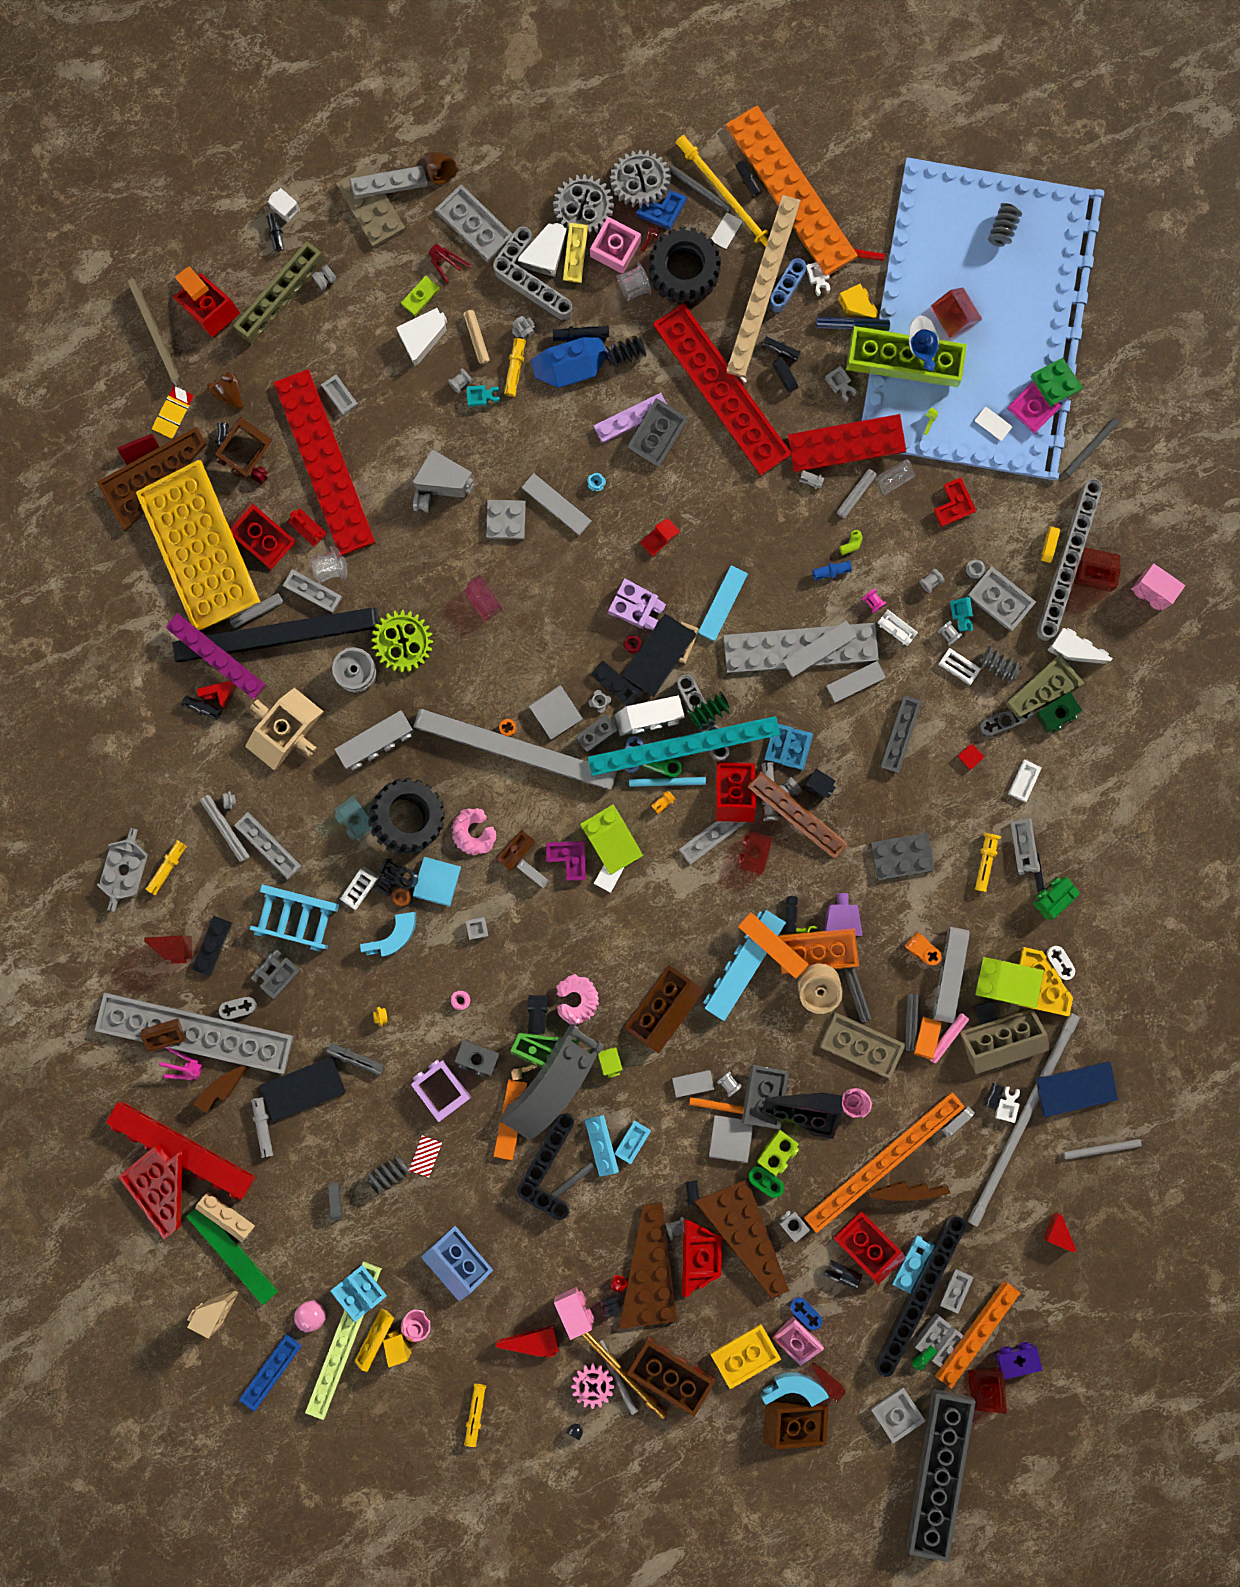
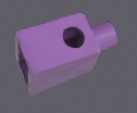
[824,893,862,936]

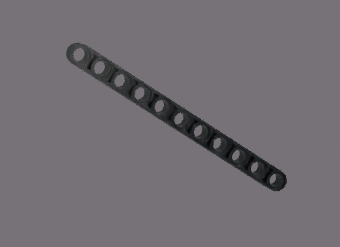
[172,608,380,662]

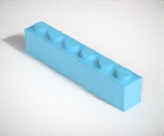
[703,910,786,1021]

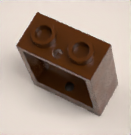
[213,417,272,478]

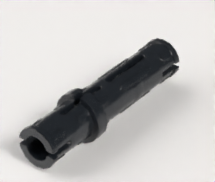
[552,325,609,341]

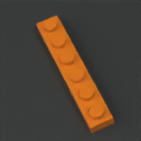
[935,1280,1020,1389]

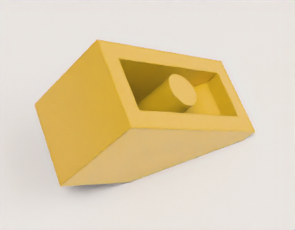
[383,1330,411,1368]

